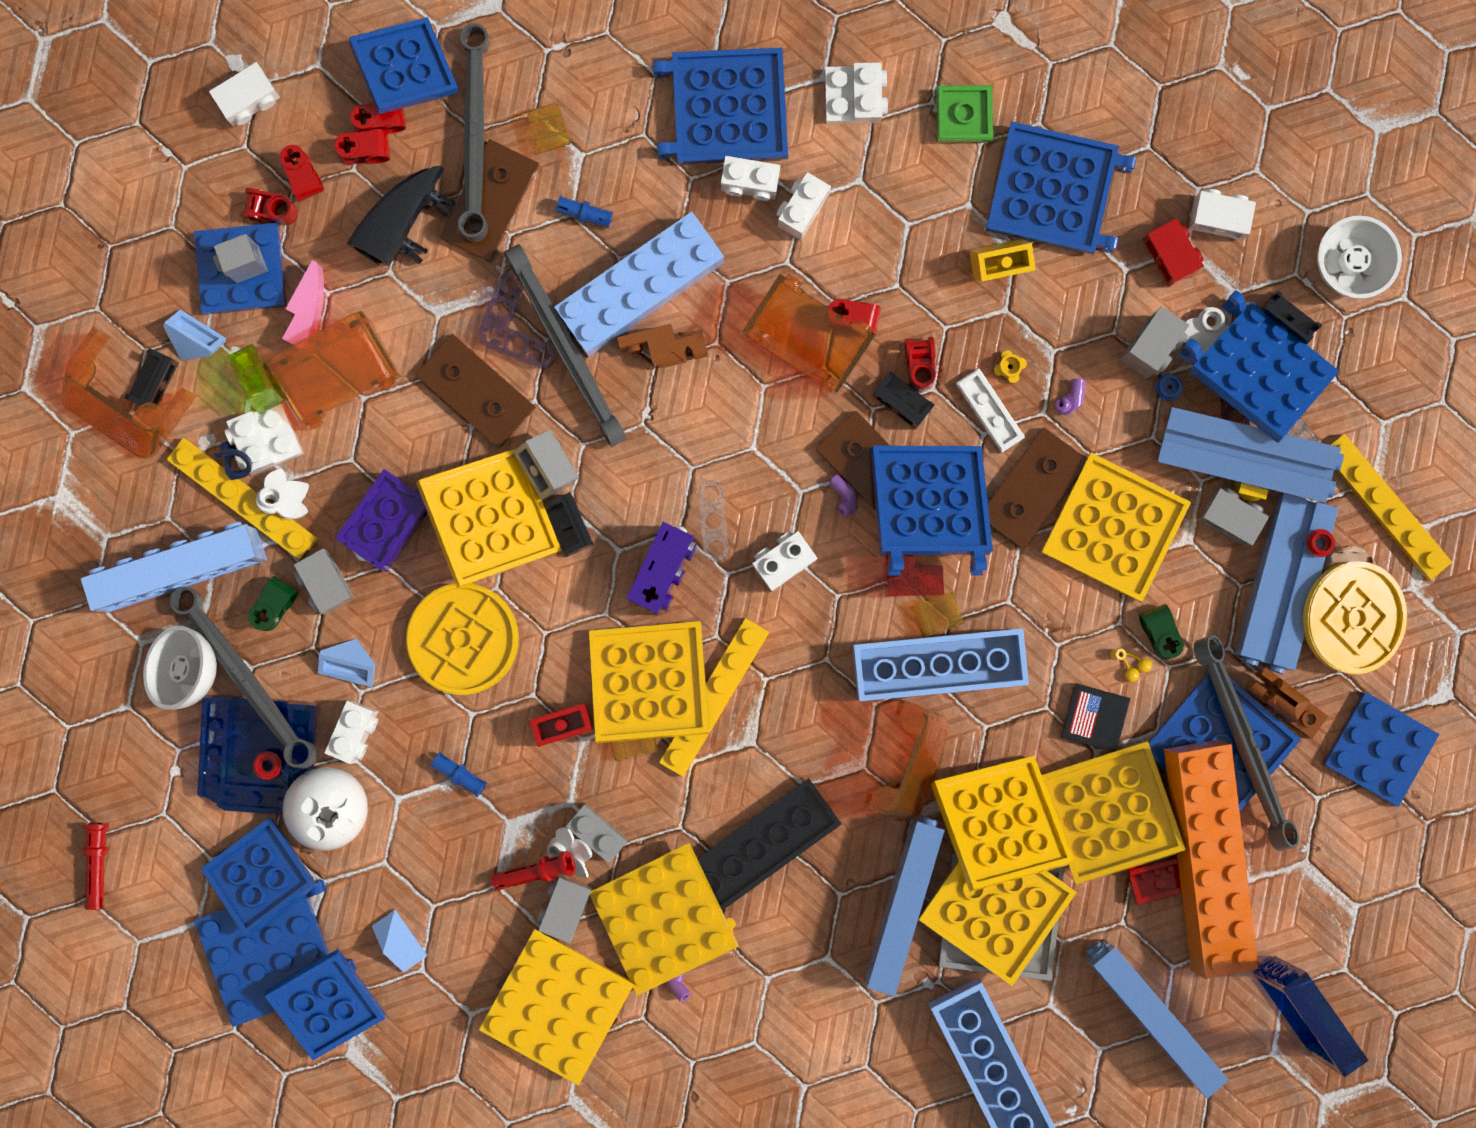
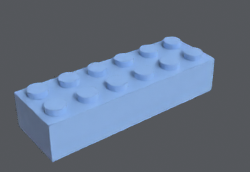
[554,212,724,358]
[81,522,267,613]
[852,628,1029,701]
[928,978,1056,1128]

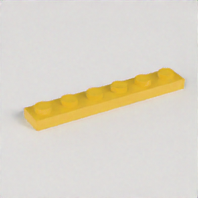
[1329,433,1453,580]
[167,438,318,560]
[659,618,769,777]

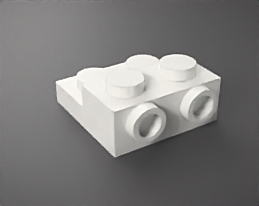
[825,63,888,124]
[225,402,304,475]

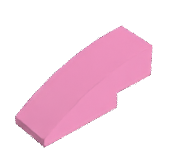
[282,260,324,353]

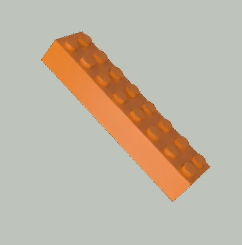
[1164,740,1258,979]

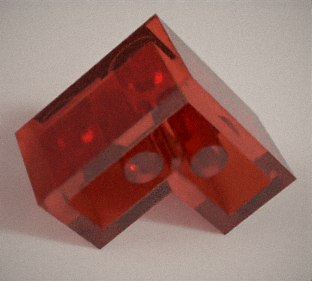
[883,555,944,598]

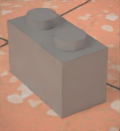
[213,234,268,283]
[513,430,579,500]
[1197,488,1269,547]
[294,548,355,615]
[566,803,629,863]
[536,875,593,943]

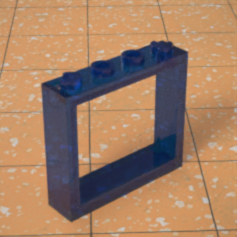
[1253,956,1369,1078]

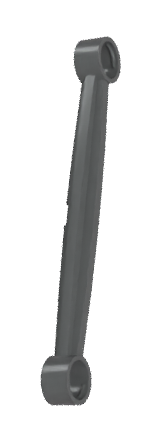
[458,23,490,242]
[504,244,627,448]
[170,586,317,769]
[1194,635,1299,851]

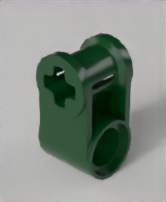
[248,576,298,631]
[1139,604,1184,660]

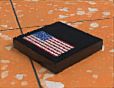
[1061,683,1131,752]

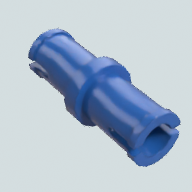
[555,195,613,229]
[430,752,487,798]

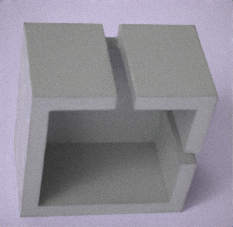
[1119,306,1189,379]

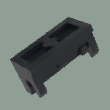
[1262,290,1322,344]
[124,348,179,412]
[872,372,935,429]
[544,492,594,557]

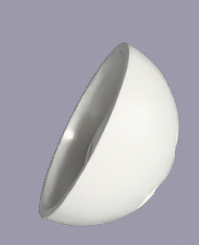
[1317,216,1402,299]
[143,626,217,710]
[282,767,368,851]

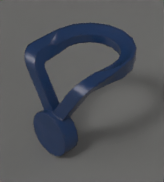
[213,441,253,480]

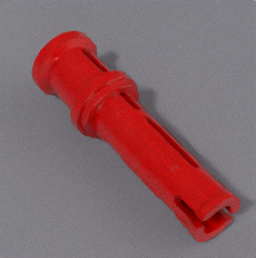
[82,822,109,910]
[491,851,576,891]

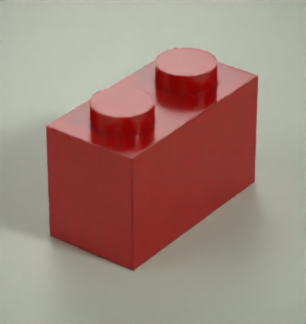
[1142,218,1204,287]
[529,703,594,747]

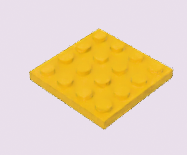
[416,448,561,588]
[1040,453,1191,602]
[589,621,709,743]
[1042,741,1186,885]
[931,756,1074,892]
[590,843,739,996]
[918,861,1077,986]
[479,928,634,1086]

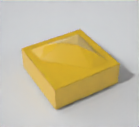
[1233,481,1269,501]

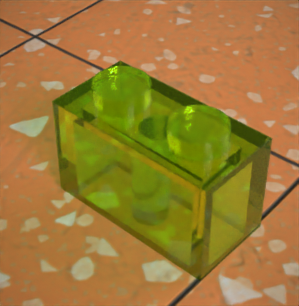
[227,343,284,414]

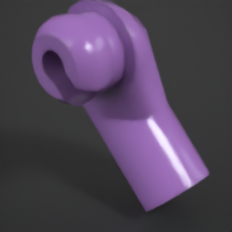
[1055,379,1086,415]
[829,475,858,517]
[665,974,691,1002]

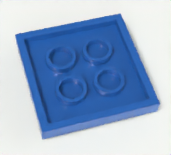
[349,17,458,114]
[194,223,287,315]
[1322,692,1439,807]
[200,817,318,938]
[265,949,386,1061]

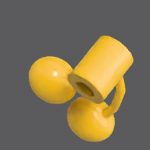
[1110,649,1152,682]

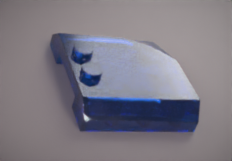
[197,695,318,815]

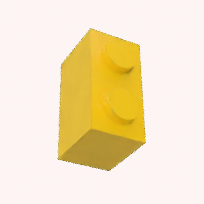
[969,239,1036,281]

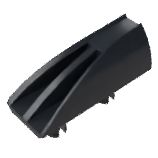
[347,166,455,266]

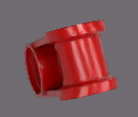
[350,103,407,134]
[334,129,390,165]
[280,145,325,202]
[240,188,298,225]
[825,299,881,336]
[904,336,936,392]

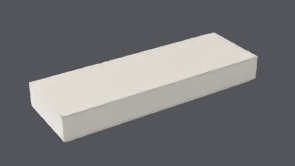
[955,368,1025,453]

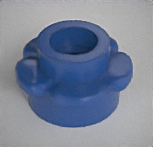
[1155,374,1183,401]

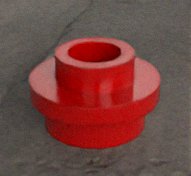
[1306,529,1335,557]
[253,751,282,780]

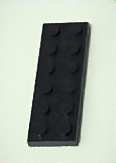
[697,778,842,911]

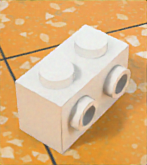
[209,62,280,127]
[721,156,781,201]
[776,172,831,240]
[1189,189,1256,240]
[752,531,818,592]
[325,700,379,764]

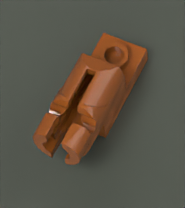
[617,324,708,368]
[1247,667,1328,739]

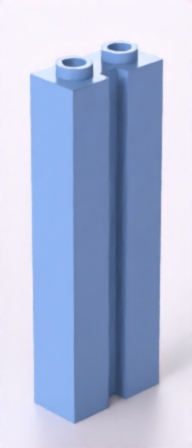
[1157,407,1344,503]
[1234,493,1339,674]
[864,815,945,997]
[1084,940,1229,1099]

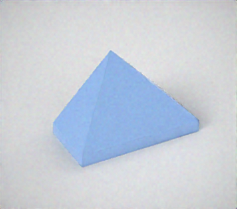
[163,310,227,361]
[318,638,375,687]
[372,909,428,972]

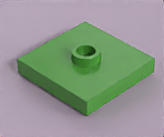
[936,85,993,143]

